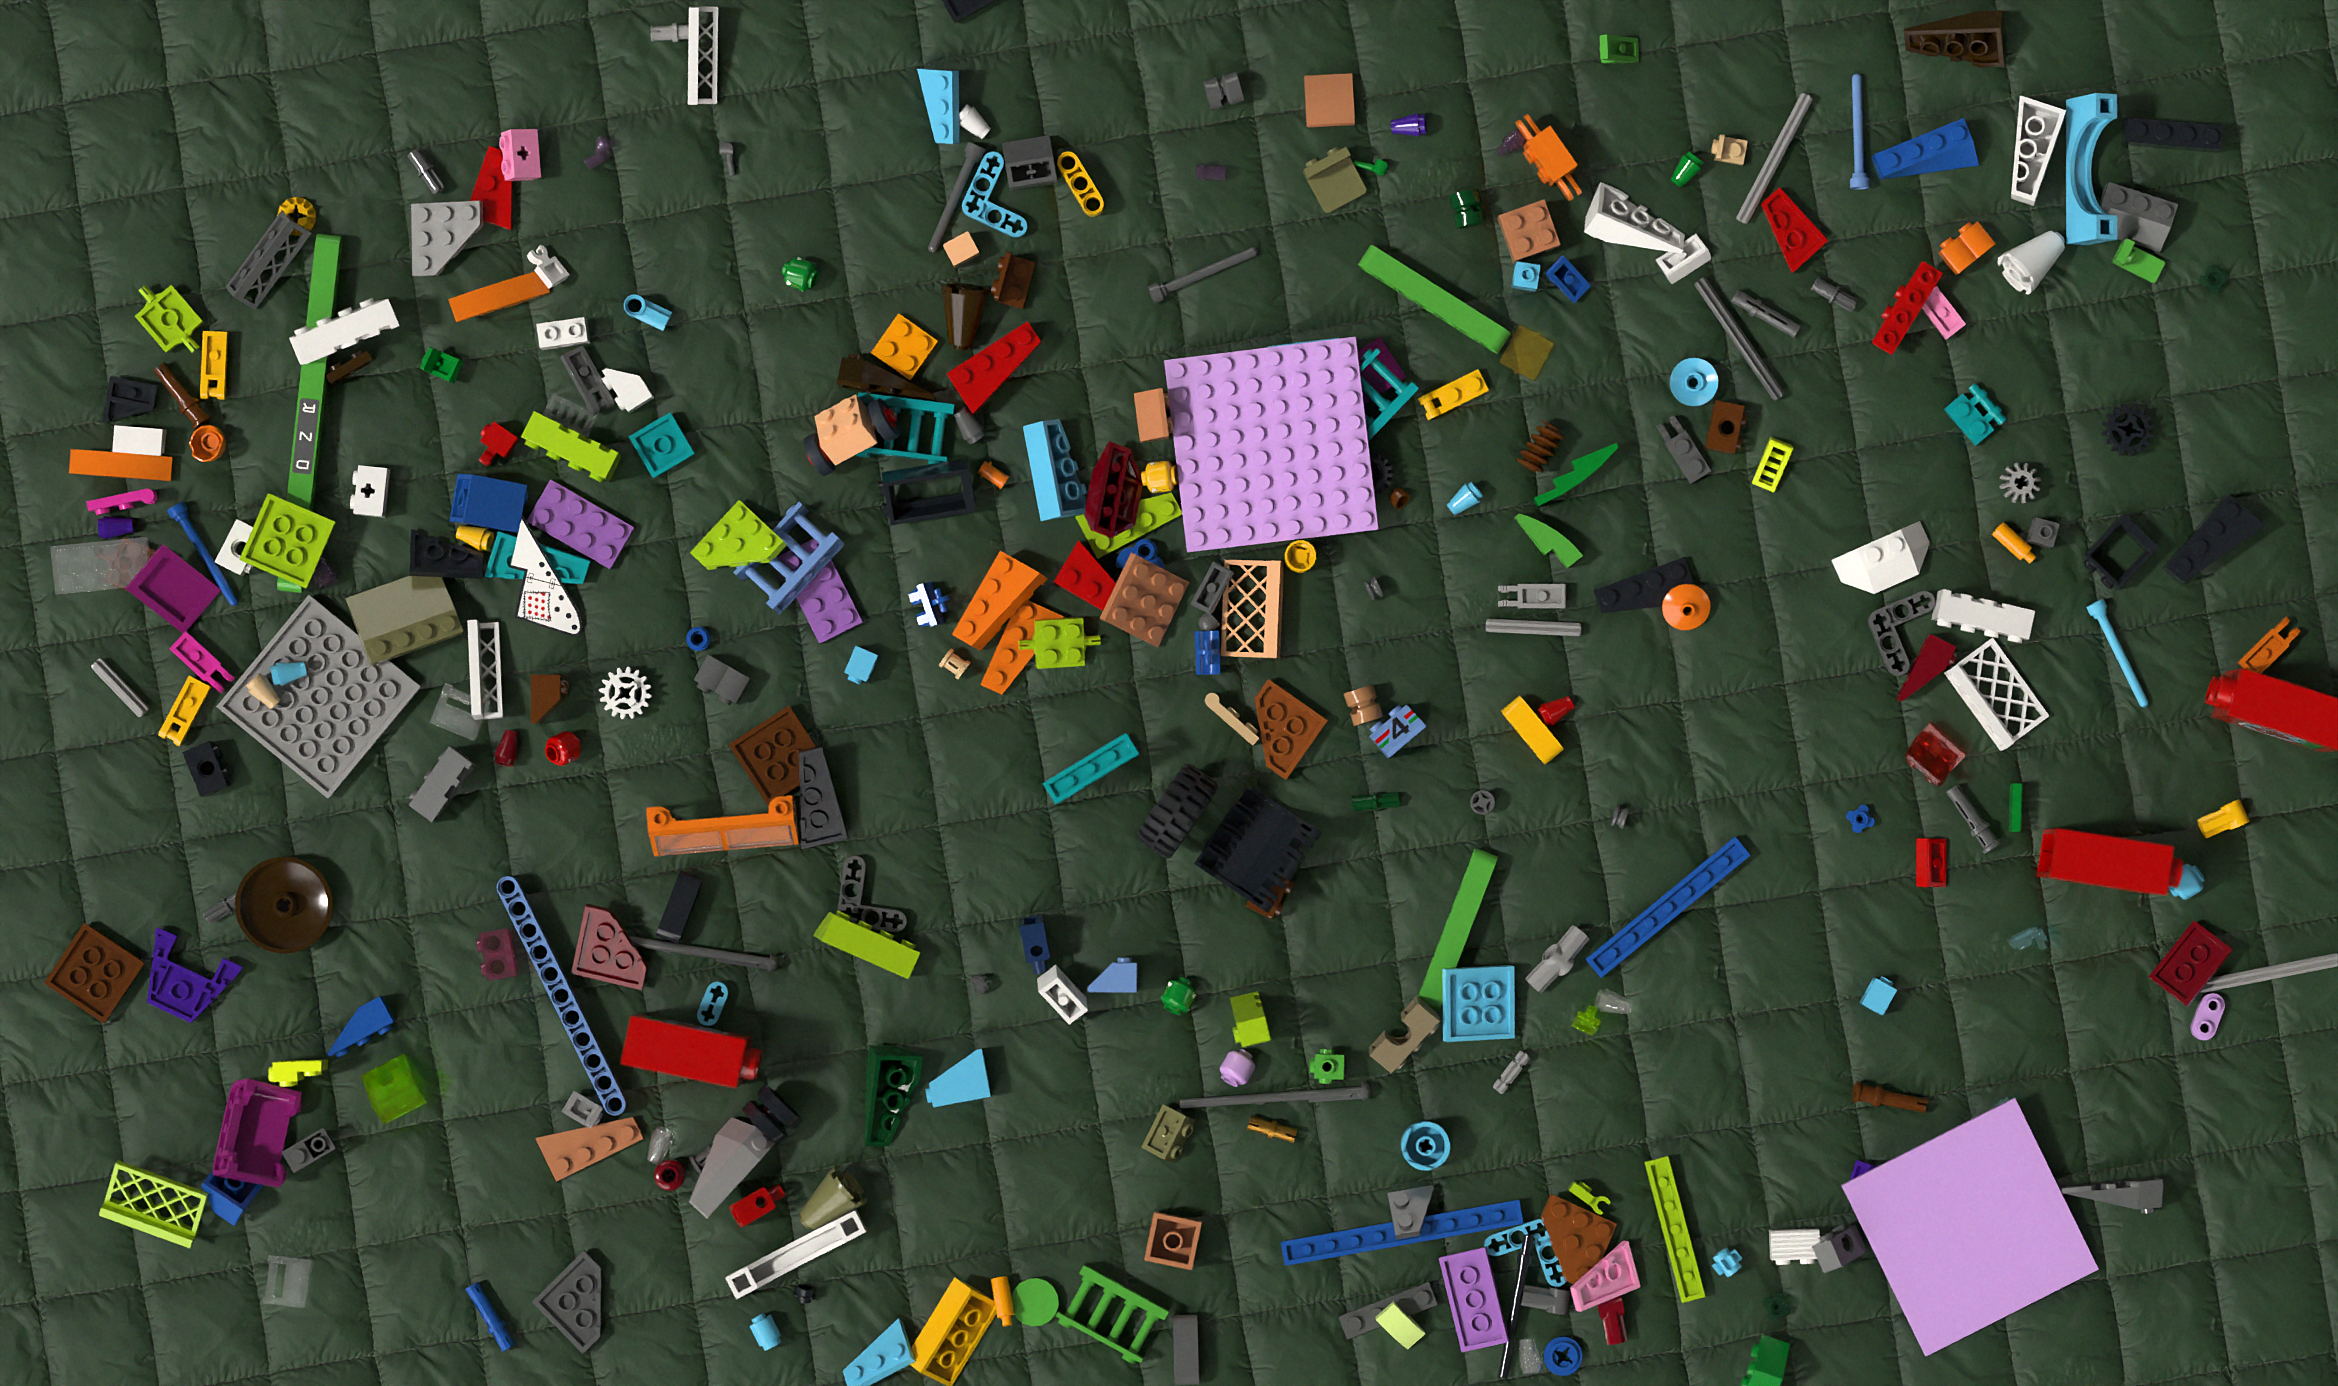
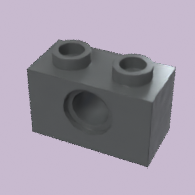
[1812,1224,1867,1273]

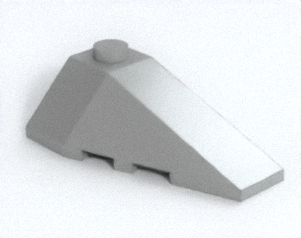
[689,1117,775,1218]

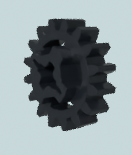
[2101,404,2154,457]

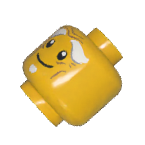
[1141,460,1178,493]

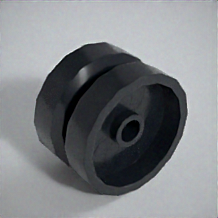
[742,1084,803,1145]

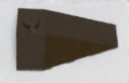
[1904,10,2005,67]
[837,354,935,401]

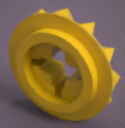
[277,197,316,236]

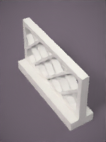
[1944,638,2049,751]

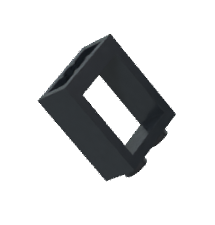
[2081,514,2159,590]

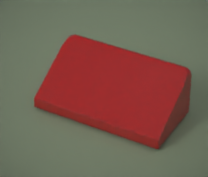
[1916,838,1946,887]

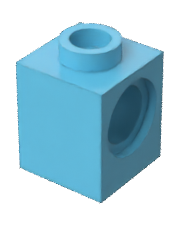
[1511,261,1541,292]
[844,646,879,685]
[1859,976,1897,1015]

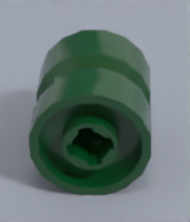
[1449,188,1486,229]

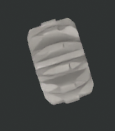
[1999,463,2041,504]

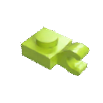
[1568,1181,1611,1215]

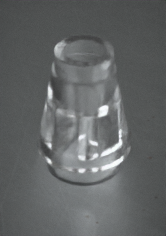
[1595,989,1633,1014]
[647,1126,675,1164]
[1519,1338,1543,1375]

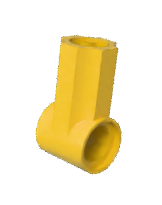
[2197,799,2250,838]

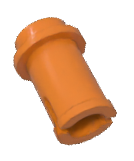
[977,461,1009,489]

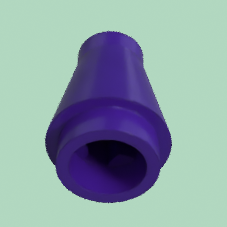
[1391,112,1427,137]
[97,516,133,540]

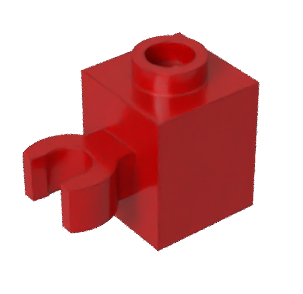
[479,421,520,467]

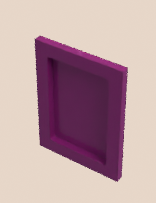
[126,544,221,633]

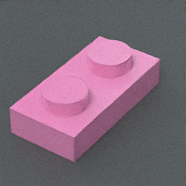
[1922,286,1966,339]

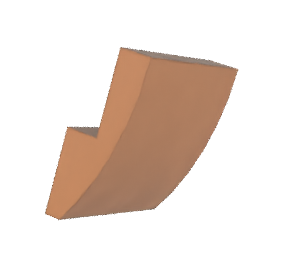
[1304,73,1355,127]

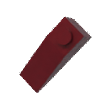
[1896,634,1957,702]

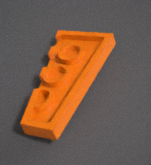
[980,600,1064,695]

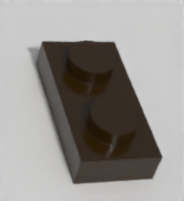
[326,350,375,385]

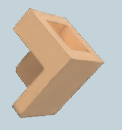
[943,231,980,268]

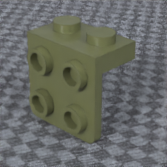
[1303,146,1366,213]

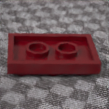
[2149,921,2233,1008]

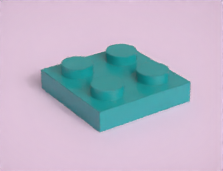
[629,412,695,479]

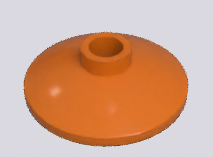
[1662,584,1710,630]

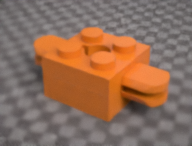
[1515,114,1582,201]

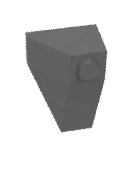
[2059,1177,2163,1213]

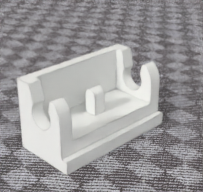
[112,425,167,456]

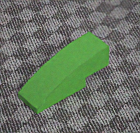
[1515,513,1583,569]

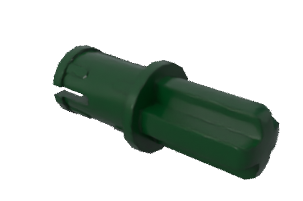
[1352,792,1400,811]

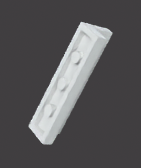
[688,6,718,105]
[467,620,503,720]

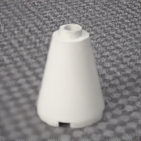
[1998,231,2065,294]

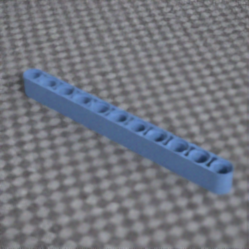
[497,876,628,1116]

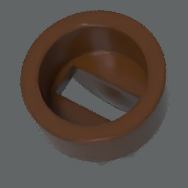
[1389,488,1410,509]

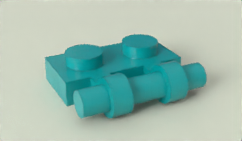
[1943,383,2007,446]

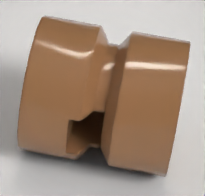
[1344,684,1383,726]

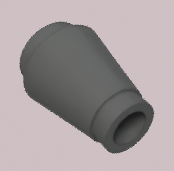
[953,407,985,444]

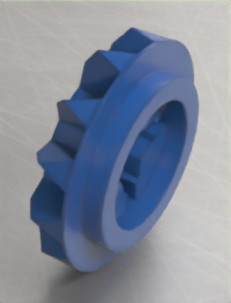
[1543,1337,1582,1376]

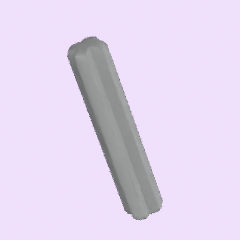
[91,658,149,717]

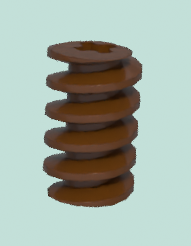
[1515,419,1565,473]

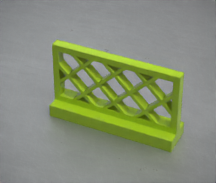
[99,1160,209,1248]

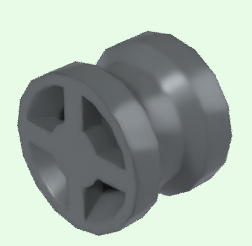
[1470,790,1495,815]

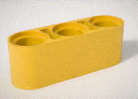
[1057,152,1104,217]
[1501,696,1564,765]

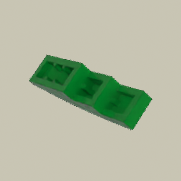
[1533,443,1618,507]

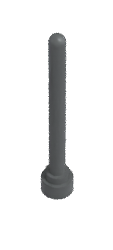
[928,142,985,253]
[1147,247,1258,304]

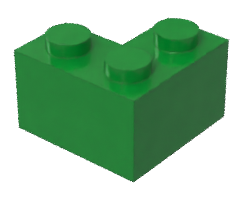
[1740,1335,1790,1386]

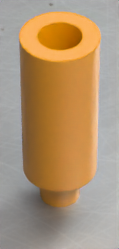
[1992,522,2036,564]
[991,1276,1015,1326]

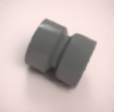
[1203,71,1244,110]

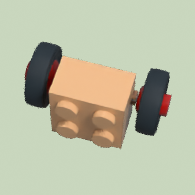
[803,394,900,476]

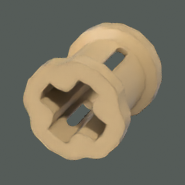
[939,648,971,680]

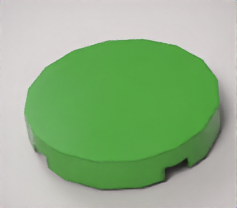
[1012,1278,1059,1326]

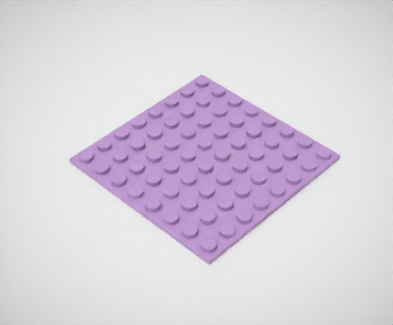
[1164,337,1379,552]
[1841,1098,2099,1356]

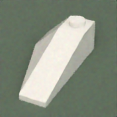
[1584,182,1685,253]

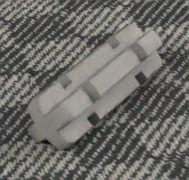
[1493,1051,1530,1094]

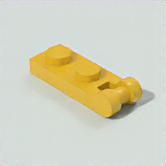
[200,331,228,400]
[1418,369,1489,420]
[158,676,211,747]

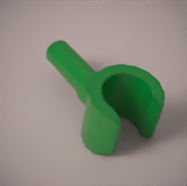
[1353,159,1389,176]

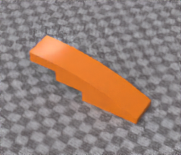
[448,272,550,323]
[69,449,172,481]

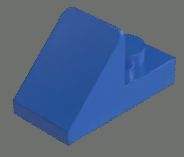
[1546,255,1591,303]

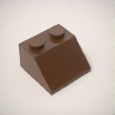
[530,675,569,724]

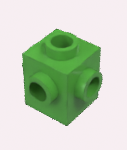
[1309,1049,1344,1084]

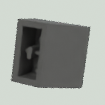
[1002,135,1057,191]

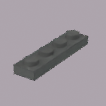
[1338,1281,1437,1339]

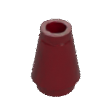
[494,730,519,767]

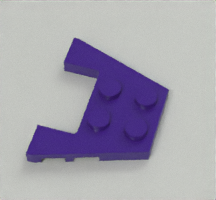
[147,927,244,1023]

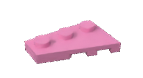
[1570,1241,1641,1311]

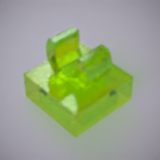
[1571,1005,1601,1036]

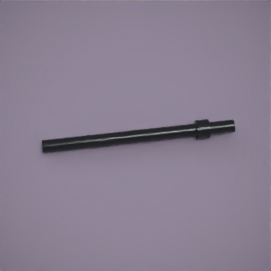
[1498,1234,1533,1378]

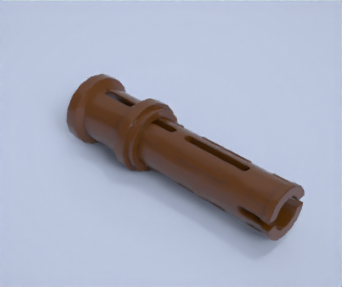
[153,362,212,430]
[1852,1081,1927,1113]

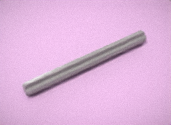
[1736,93,1813,224]
[2201,953,2338,993]

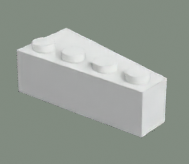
[2011,96,2066,206]
[289,298,399,365]
[1931,589,2035,643]

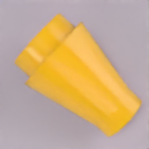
[456,525,494,551]

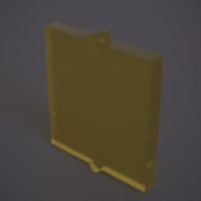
[1499,325,1554,381]

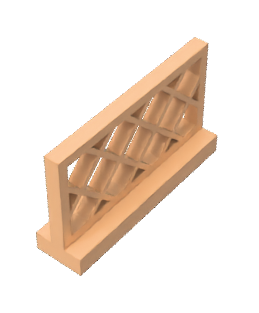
[1221,560,1284,659]

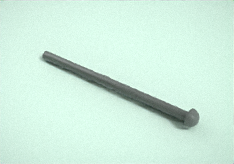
[629,936,779,972]
[1180,1082,1371,1109]

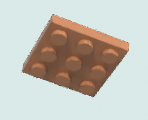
[1100,553,1189,647]

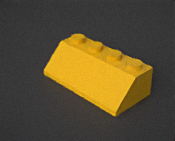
[910,1277,997,1386]

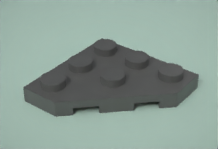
[532,1250,602,1354]

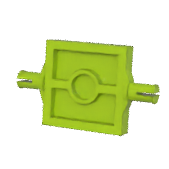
[135,285,204,353]
[1018,617,1101,669]

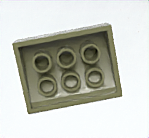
[345,576,463,667]

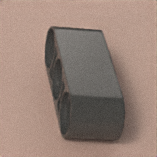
[1173,1314,1199,1385]

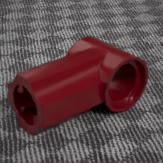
[1597,1295,1628,1345]

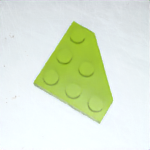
[690,500,787,570]

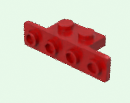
[1872,261,1942,355]

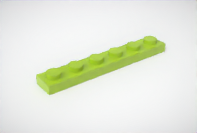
[1644,1156,1705,1303]

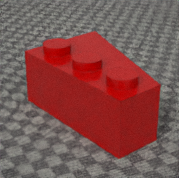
[1054,540,1116,612]

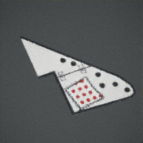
[510,517,582,637]

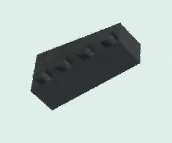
[2161,494,2266,584]

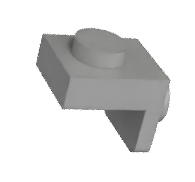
[561,1091,603,1128]

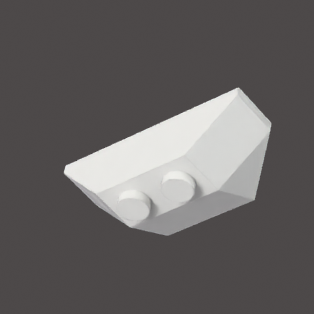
[1831,521,1930,594]

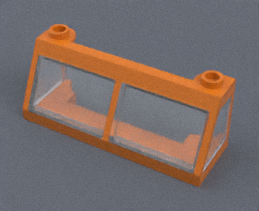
[646,796,799,856]

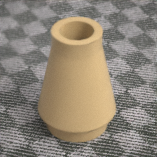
[245,673,281,709]

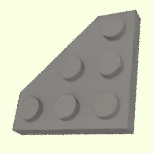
[411,201,483,277]

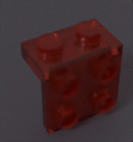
[1904,721,1968,787]

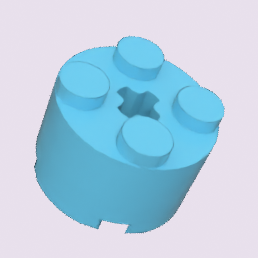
[1400,1121,1450,1171]

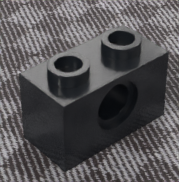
[182,741,232,797]

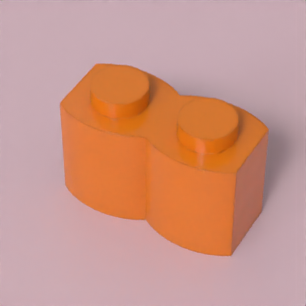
[1938,221,1996,275]

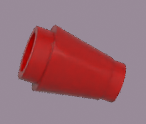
[1536,696,1574,726]

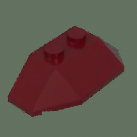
[1084,441,1143,538]

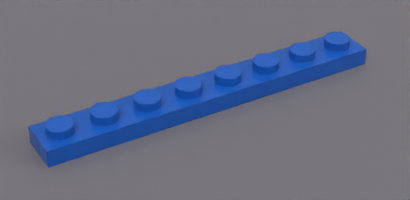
[1585,837,1750,978]

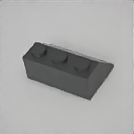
[2099,182,2178,253]

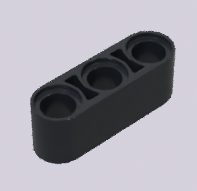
[656,870,704,944]

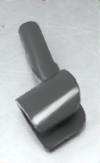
[719,142,735,176]

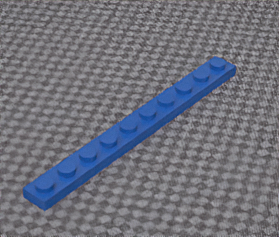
[1280,1199,1524,1266]

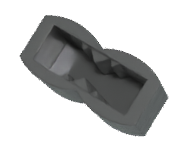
[694,655,751,705]

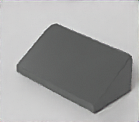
[1191,562,1234,615]

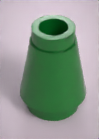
[1670,151,1704,188]

